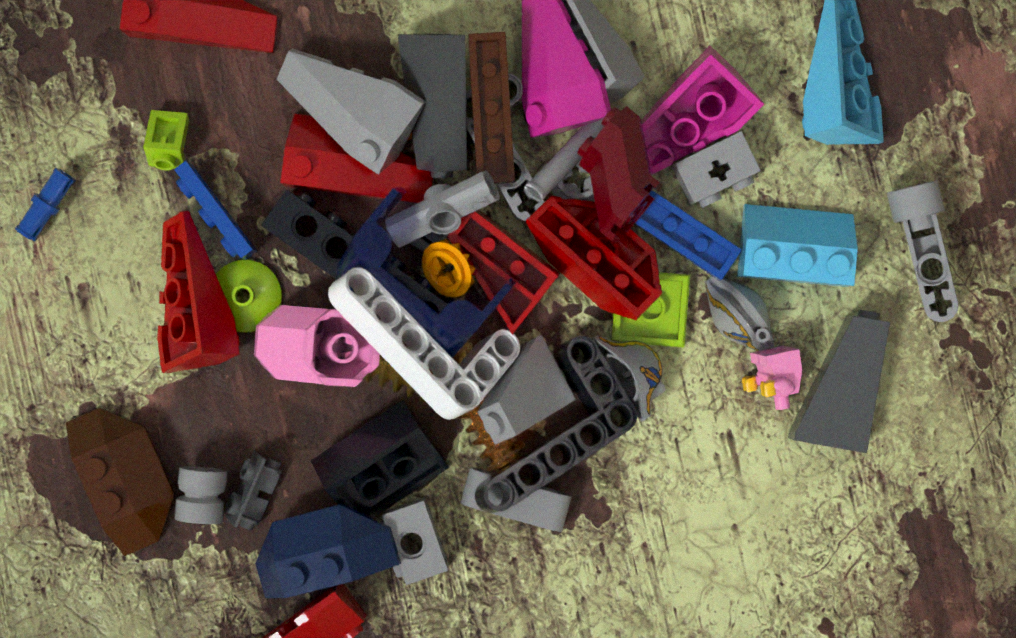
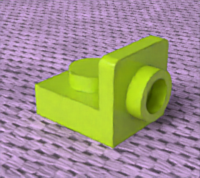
[143,110,189,171]

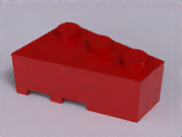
[447,210,560,335]

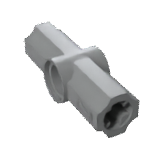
[385,171,500,248]

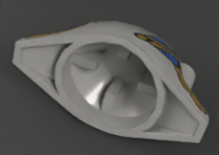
[704,275,774,351]
[592,335,666,422]

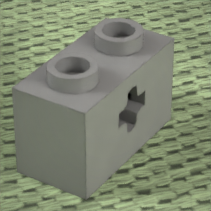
[671,131,761,208]

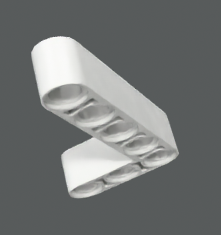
[328,267,520,420]

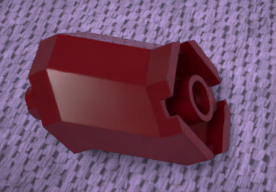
[577,106,663,243]

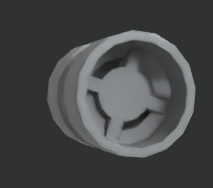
[174,466,228,524]

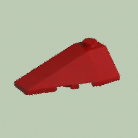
[120,0,278,53]
[280,114,433,203]

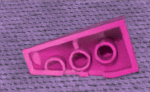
[522,0,611,138]
[641,45,764,175]

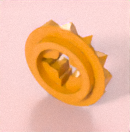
[422,239,476,297]

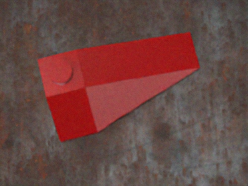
[157,211,240,373]
[262,584,367,638]

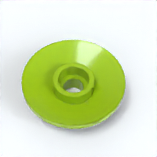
[216,260,282,332]

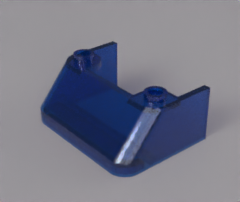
[336,186,516,358]

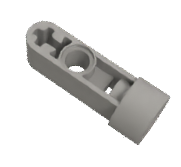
[886,180,958,322]

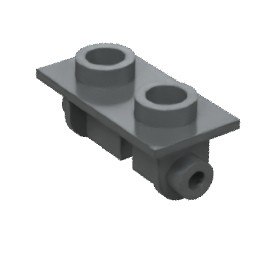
[225,450,282,530]

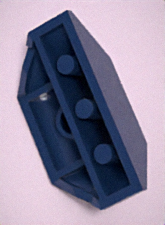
[255,503,401,598]

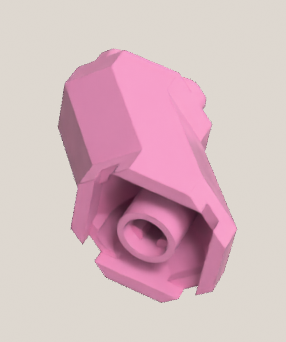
[254,305,380,387]

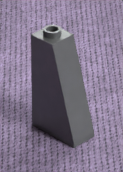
[398,33,467,178]
[788,310,890,453]

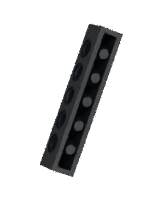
[261,189,468,351]

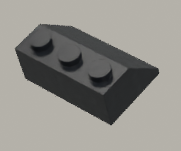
[311,400,450,518]

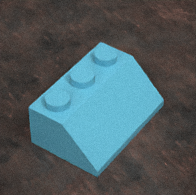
[737,204,858,287]

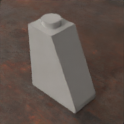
[477,335,576,444]

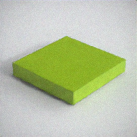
[611,272,690,348]

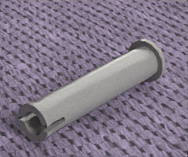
[524,119,604,202]

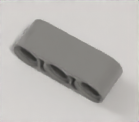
[460,467,572,532]

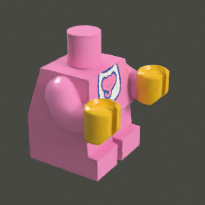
[742,346,802,410]

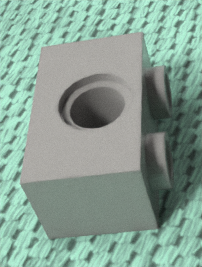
[378,497,449,585]

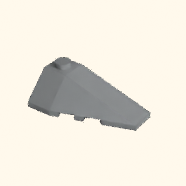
[562,0,645,104]
[277,48,426,175]

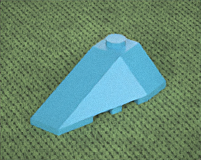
[802,0,884,145]

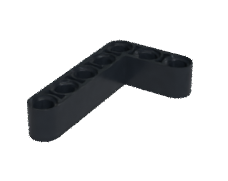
[475,336,637,513]

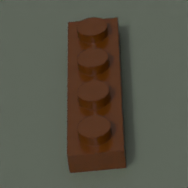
[468,32,515,184]

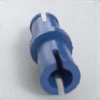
[15,167,76,241]

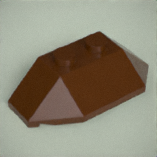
[66,408,175,556]

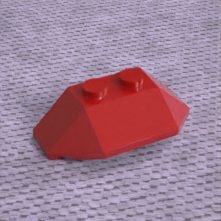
[526,196,662,321]

